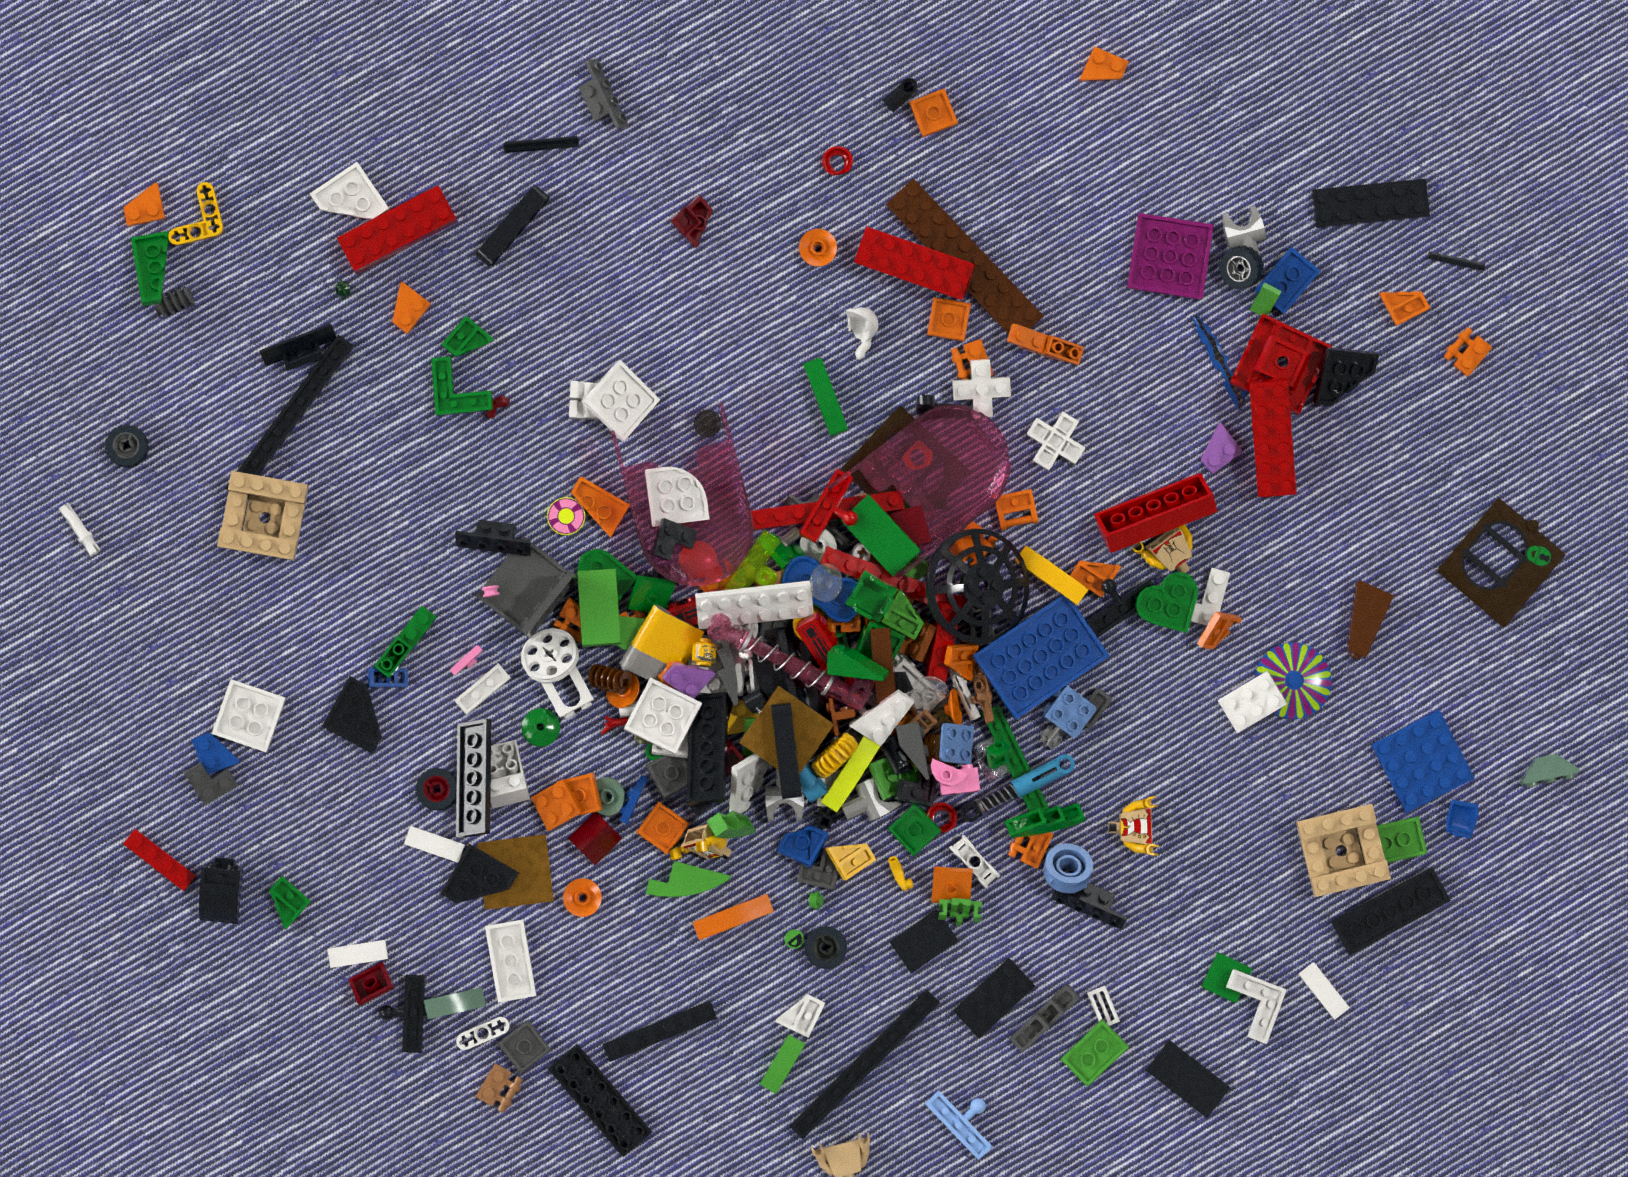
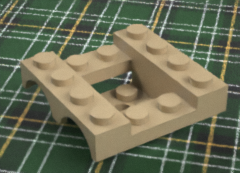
[217,471,309,561]
[1296,804,1391,897]

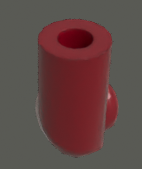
[485,395,510,419]

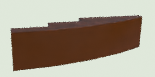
[870,628,896,705]

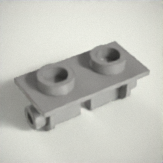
[1040,722,1065,750]

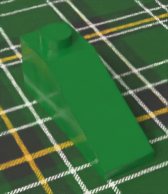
[827,645,889,681]

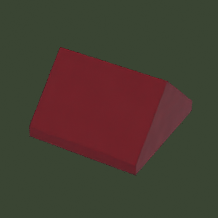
[568,812,623,866]
[348,961,396,1006]

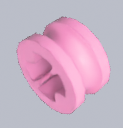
[482,585,500,598]

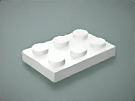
[1218,671,1287,733]

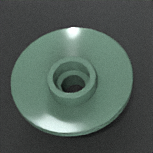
[596,777,625,816]

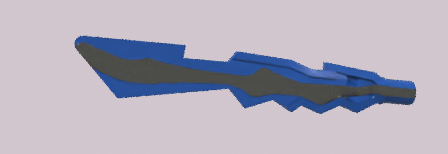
[1192,314,1247,410]

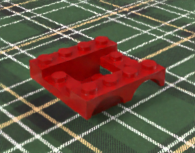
[1229,313,1332,416]

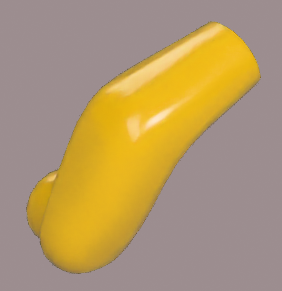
[888,856,914,892]

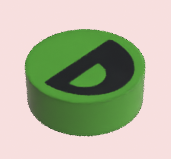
[785,929,804,949]

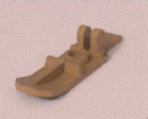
[971,649,994,724]

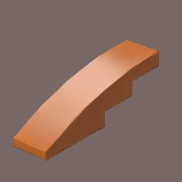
[692,894,774,940]

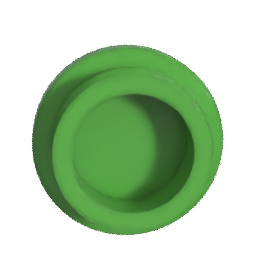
[809,891,824,910]

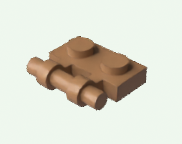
[476,1063,524,1113]

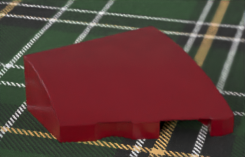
[669,195,713,248]

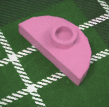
[450,645,483,675]
[931,758,968,786]

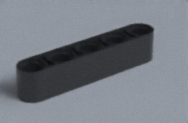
[475,185,550,267]
[771,703,802,799]

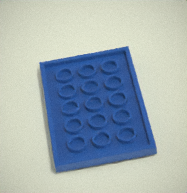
[972,595,1109,720]

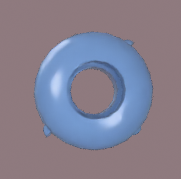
[1043,843,1093,894]

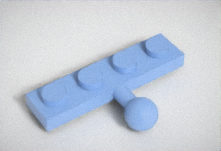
[925,1090,992,1160]

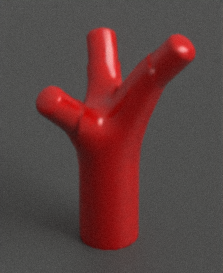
[601,716,628,735]

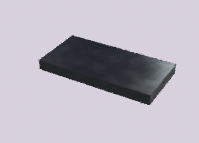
[1146,1040,1231,1118]

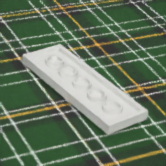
[695,581,814,629]

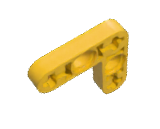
[168,182,224,246]

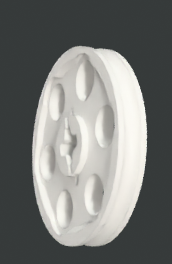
[521,628,579,683]

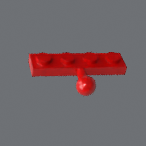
[799,469,858,544]

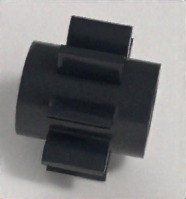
[813,806,837,830]

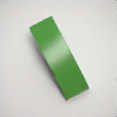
[707,811,756,838]
[760,1034,805,1094]

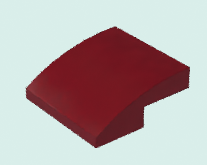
[888,505,932,546]

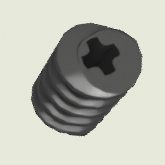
[154,285,196,318]

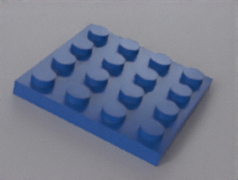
[1371,710,1475,813]

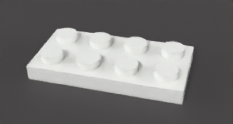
[485,919,537,1003]

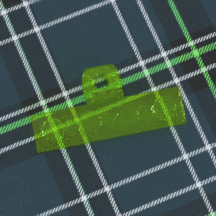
[722,529,781,591]

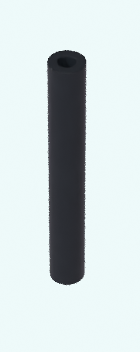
[1428,251,1485,271]

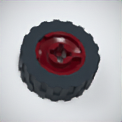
[415,768,457,810]

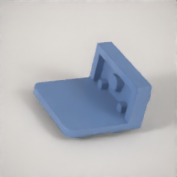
[1042,685,1096,738]
[939,723,974,765]

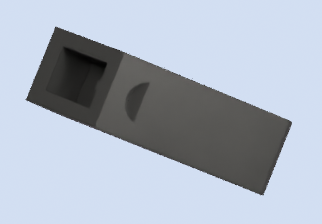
[896,722,933,781]

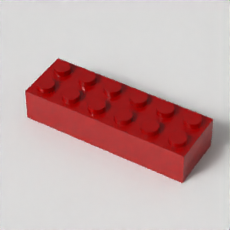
[337,185,458,275]
[854,226,976,301]
[1249,377,1297,497]
[1094,473,1218,553]

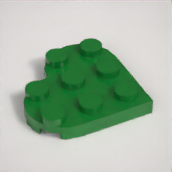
[578,549,638,602]
[1136,572,1198,633]

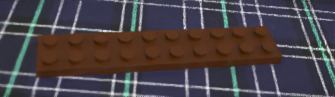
[886,178,1044,335]

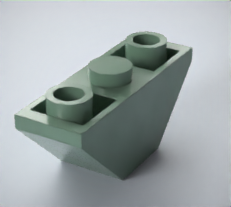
[1520,754,1580,787]

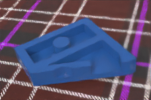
[192,733,240,774]
[620,775,648,824]

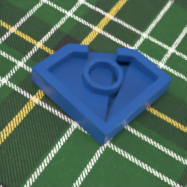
[777,825,829,868]

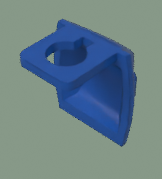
[1446,799,1478,839]

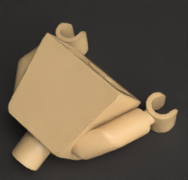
[811,1132,870,1177]

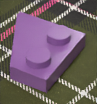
[1200,422,1243,475]
[662,662,716,699]

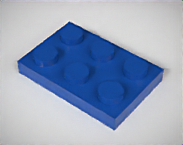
[1254,247,1320,315]

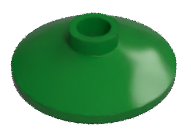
[522,708,560,747]

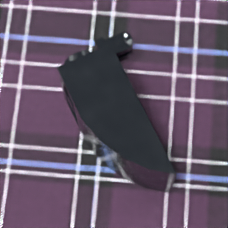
[199,856,244,924]

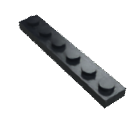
[602,1001,717,1062]

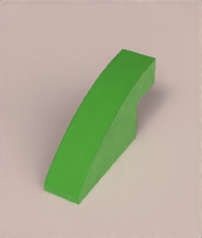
[646,861,730,897]

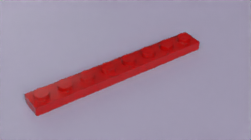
[750,490,905,531]
[820,546,966,608]

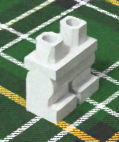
[569,381,600,420]

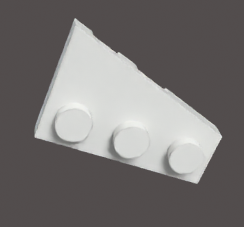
[849,689,914,746]

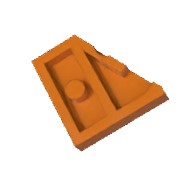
[1070,561,1121,598]

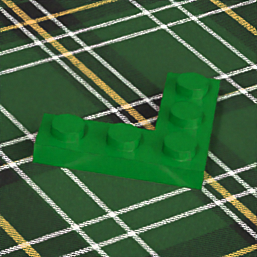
[431,356,493,416]

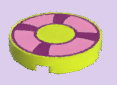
[547,497,585,536]

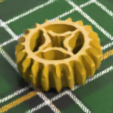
[811,733,858,778]

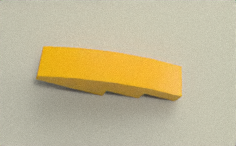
[1015,546,1089,605]

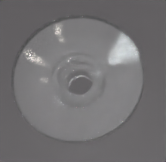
[810,563,842,602]
[910,676,949,711]

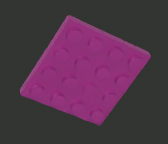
[1127,213,1214,300]

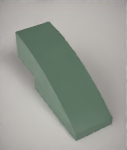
[424,987,486,1019]

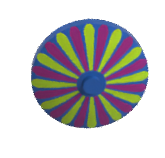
[1254,643,1332,719]

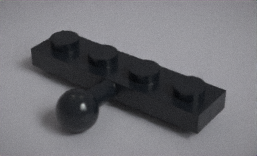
[1086,578,1154,638]
[379,974,426,1053]

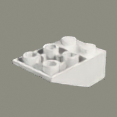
[491,740,530,809]

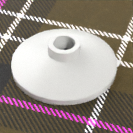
[800,529,837,563]

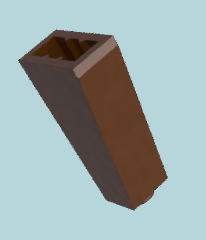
[1346,580,1394,661]

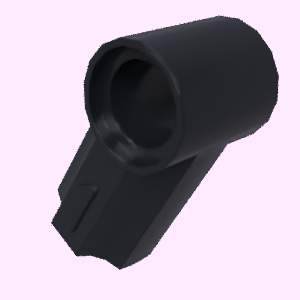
[882,78,918,113]

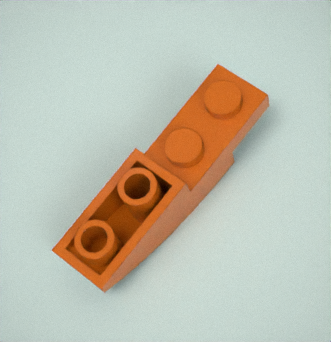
[1007,324,1084,365]

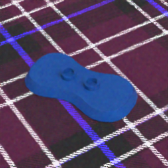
[782,556,858,622]

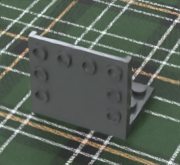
[476,536,578,639]

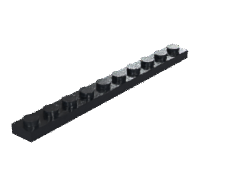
[225,334,354,491]
[789,989,940,1139]

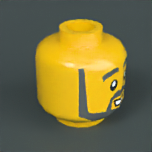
[691,638,717,667]

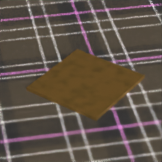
[739,686,834,774]
[477,834,554,910]

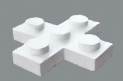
[952,359,1011,418]
[1026,412,1085,471]

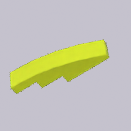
[821,736,880,812]

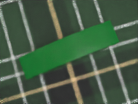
[803,357,848,437]
[1004,803,1086,838]

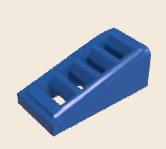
[368,668,408,688]

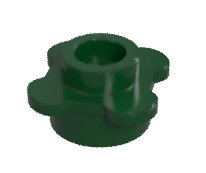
[335,279,351,300]

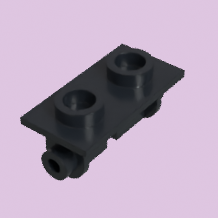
[880,735,914,775]

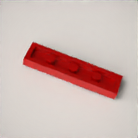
[123,829,196,891]

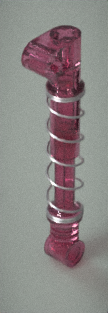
[707,613,875,711]

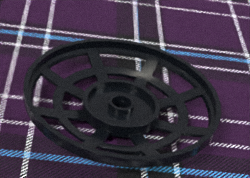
[925,529,1030,644]

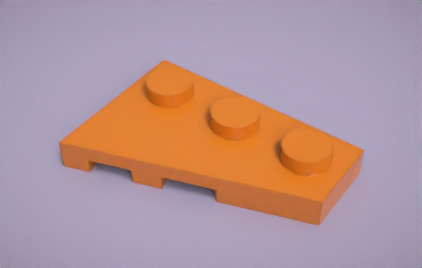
[571,476,630,538]

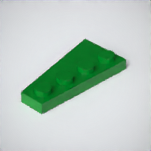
[131,231,169,306]

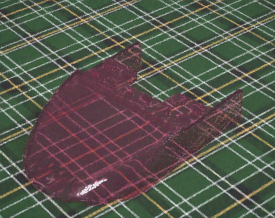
[610,402,754,586]
[827,404,1011,578]

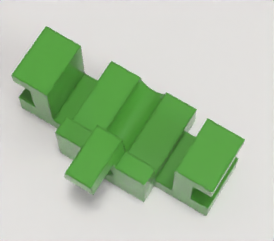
[938,898,982,926]

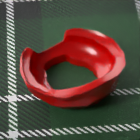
[822,146,853,175]
[927,802,958,833]

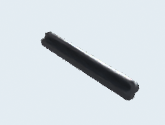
[503,136,579,153]

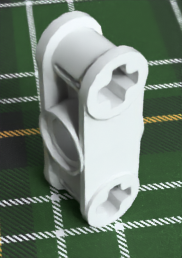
[949,835,1000,889]

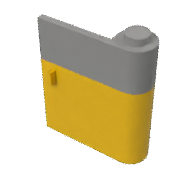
[619,604,705,681]

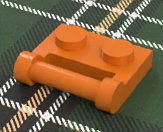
[994,489,1039,531]

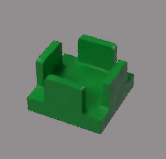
[845,570,898,623]
[855,620,905,661]

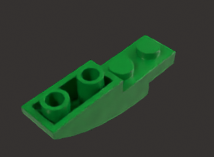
[374,605,437,678]

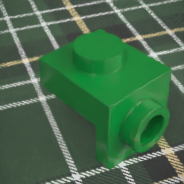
[986,740,1012,770]

